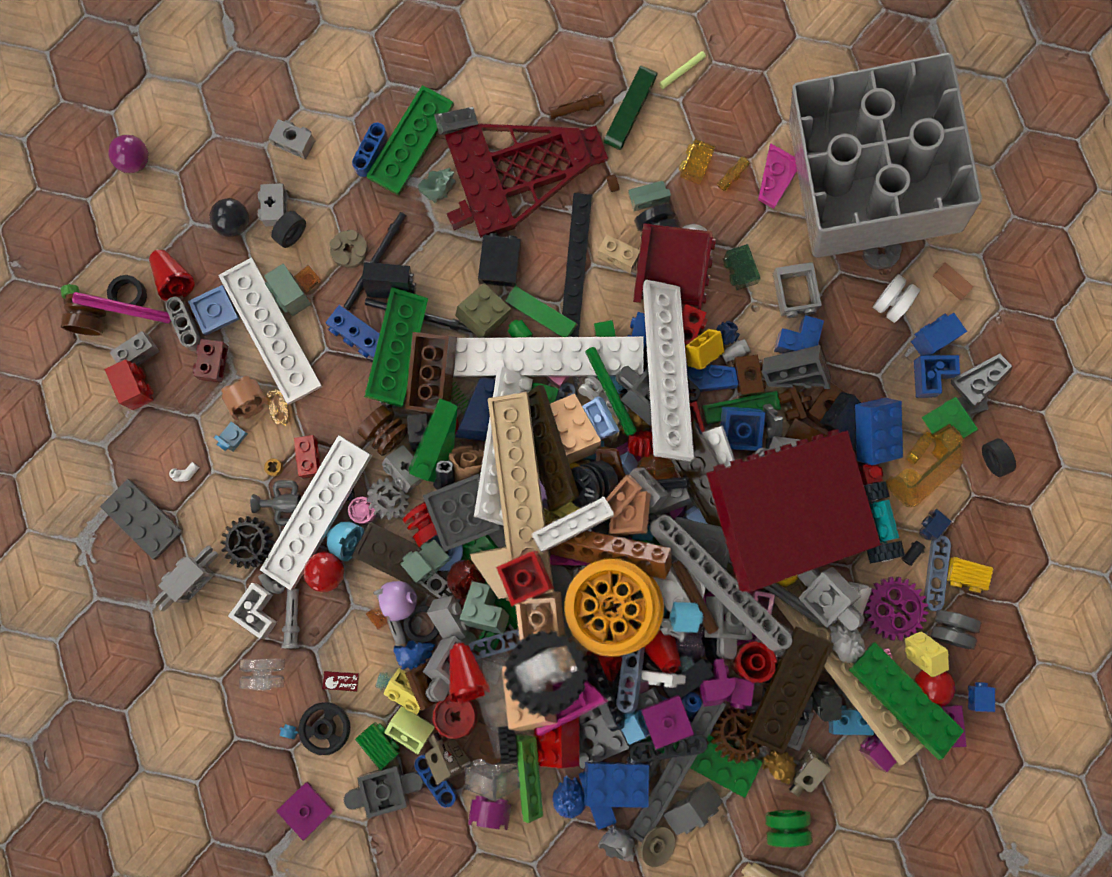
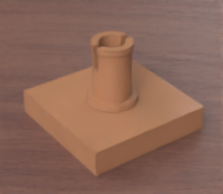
[609,491,651,536]

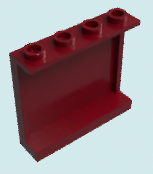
[633,224,716,310]

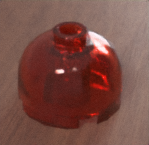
[446,559,486,599]

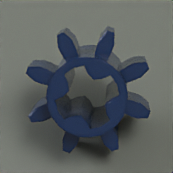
[716,321,740,345]

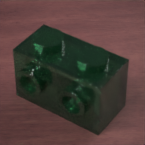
[723,244,761,291]

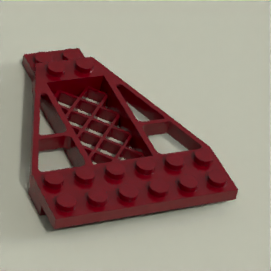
[445,124,608,238]

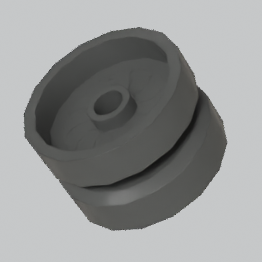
[930,610,982,650]

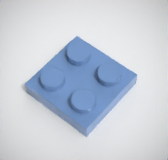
[188,285,239,336]

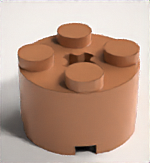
[221,376,268,420]

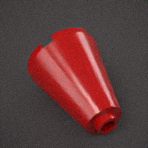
[149,250,195,301]
[637,617,681,674]
[732,642,777,683]
[449,643,490,703]

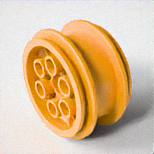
[565,559,664,656]

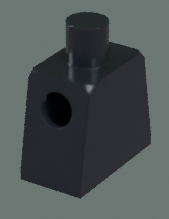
[407,414,430,452]

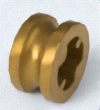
[264,458,283,477]

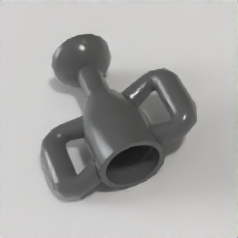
[250,480,301,526]

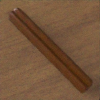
[672,560,718,635]

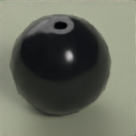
[209,198,249,237]

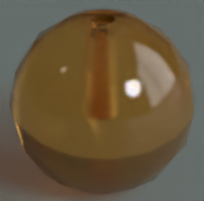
[636,454,676,480]

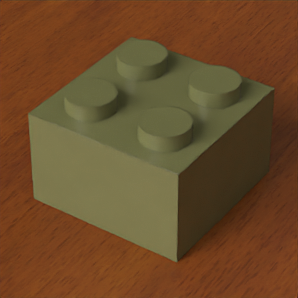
[455,283,511,338]

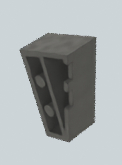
[762,345,831,389]

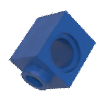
[968,682,995,712]

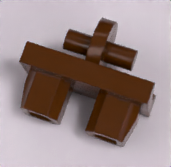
[778,385,812,422]

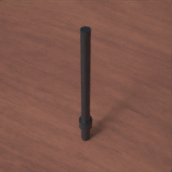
[343,212,406,310]
[365,298,473,333]

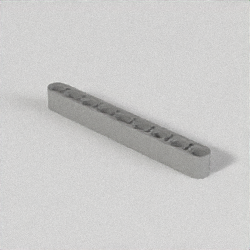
[650,515,792,651]

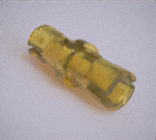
[717,156,750,191]

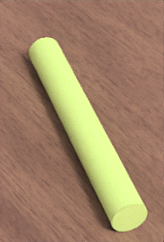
[659,51,706,89]

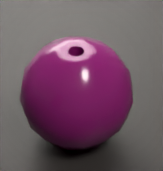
[108,135,149,173]

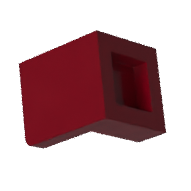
[447,200,474,231]

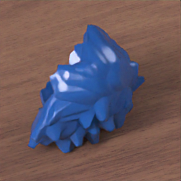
[393,640,435,670]
[553,775,586,819]

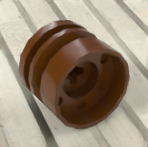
[61,294,106,336]
[357,404,408,456]

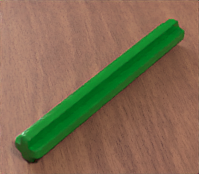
[585,347,637,436]

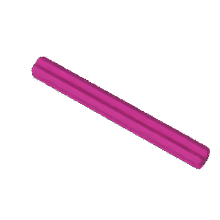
[72,292,171,323]

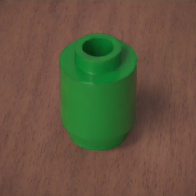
[507,319,533,338]

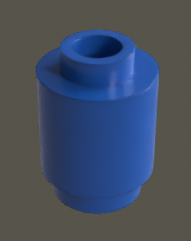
[681,692,702,717]

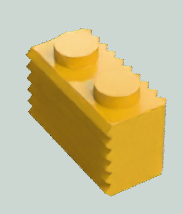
[685,329,725,370]
[947,557,993,594]

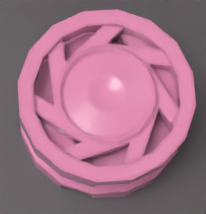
[348,496,377,525]

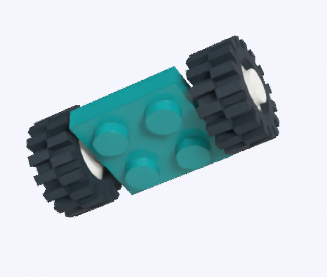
[864,481,905,564]

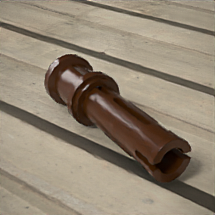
[548,90,605,120]

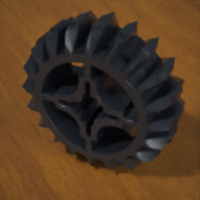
[220,516,275,569]

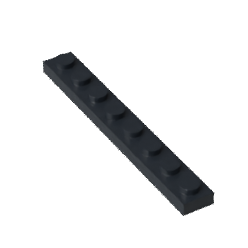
[562,193,592,337]

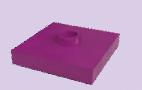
[641,695,694,749]
[276,782,334,841]

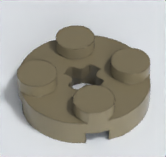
[330,230,368,268]

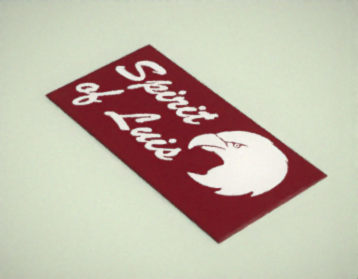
[322,671,359,692]

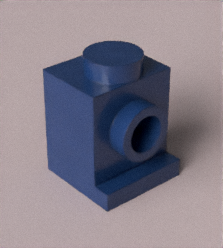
[919,509,952,540]

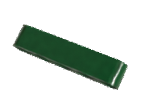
[604,65,658,150]

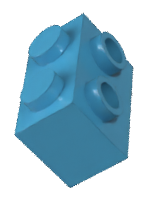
[829,705,874,735]

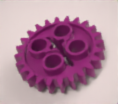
[863,577,929,641]

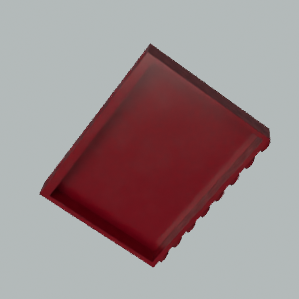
[706,429,881,592]

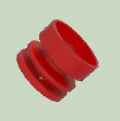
[402,502,438,548]
[433,696,478,738]

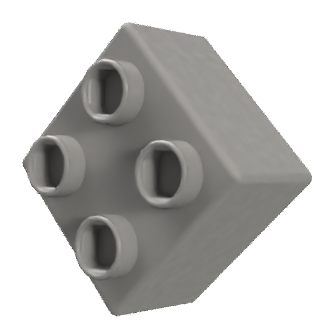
[789,53,982,258]

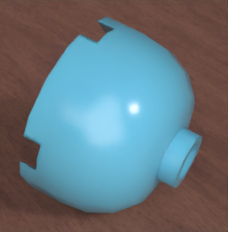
[327,522,364,562]

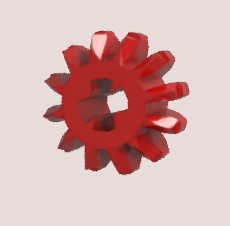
[628,431,654,458]

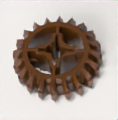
[710,708,763,764]

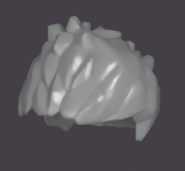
[830,623,865,663]
[598,825,635,862]

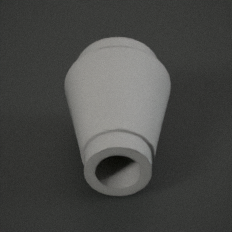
[722,339,751,362]

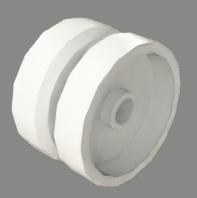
[872,274,921,323]

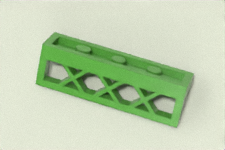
[515,733,543,823]

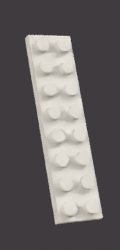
[218,258,322,405]
[474,367,533,526]
[260,436,372,590]

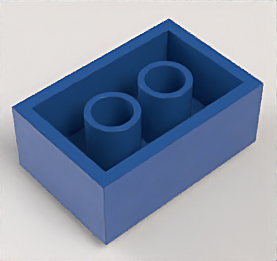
[855,397,903,465]
[584,762,649,808]

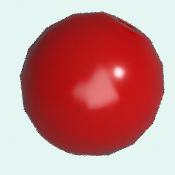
[303,552,345,593]
[914,670,956,708]

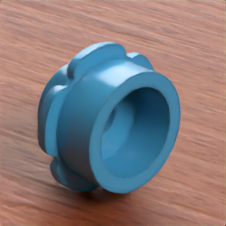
[279,724,299,740]

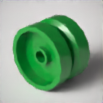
[765,810,813,847]

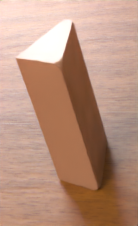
[933,262,974,300]
[606,475,642,519]

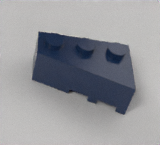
[455,378,495,441]

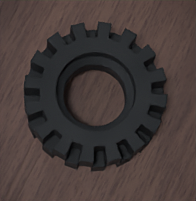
[498,726,518,765]

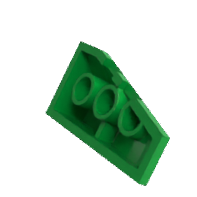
[408,398,458,482]

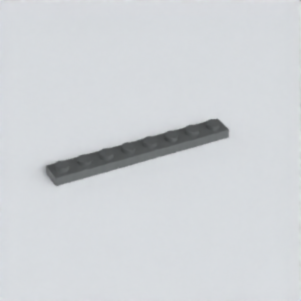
[628,702,726,842]

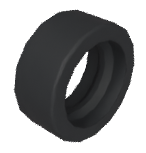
[271,211,306,248]
[107,275,147,307]
[982,438,1016,477]
[404,605,439,643]

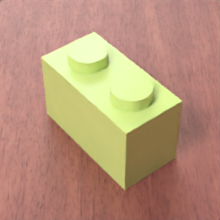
[385,706,435,754]

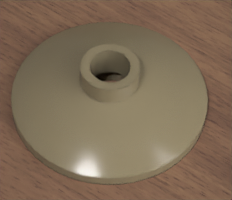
[641,826,675,867]

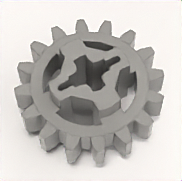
[366,478,410,520]

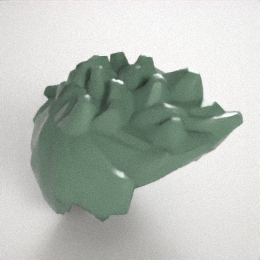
[418,168,455,203]

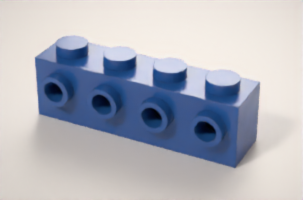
[325,305,380,359]

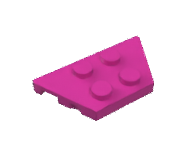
[537,677,608,735]

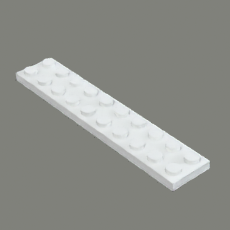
[643,280,694,461]
[453,337,643,377]

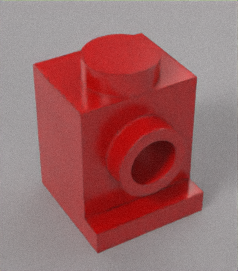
[858,464,884,485]

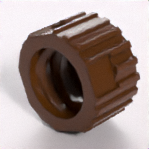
[606,174,620,193]

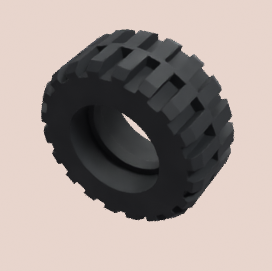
[504,630,588,716]

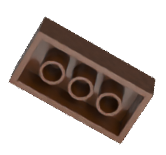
[405,332,457,413]

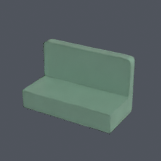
[628,181,671,211]

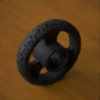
[298,702,351,755]

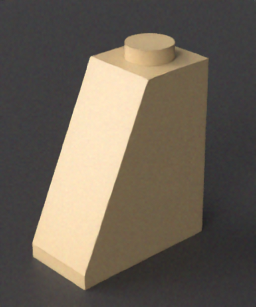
[470,547,509,601]

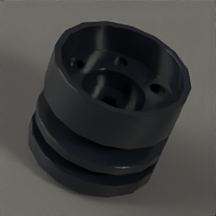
[571,460,618,508]

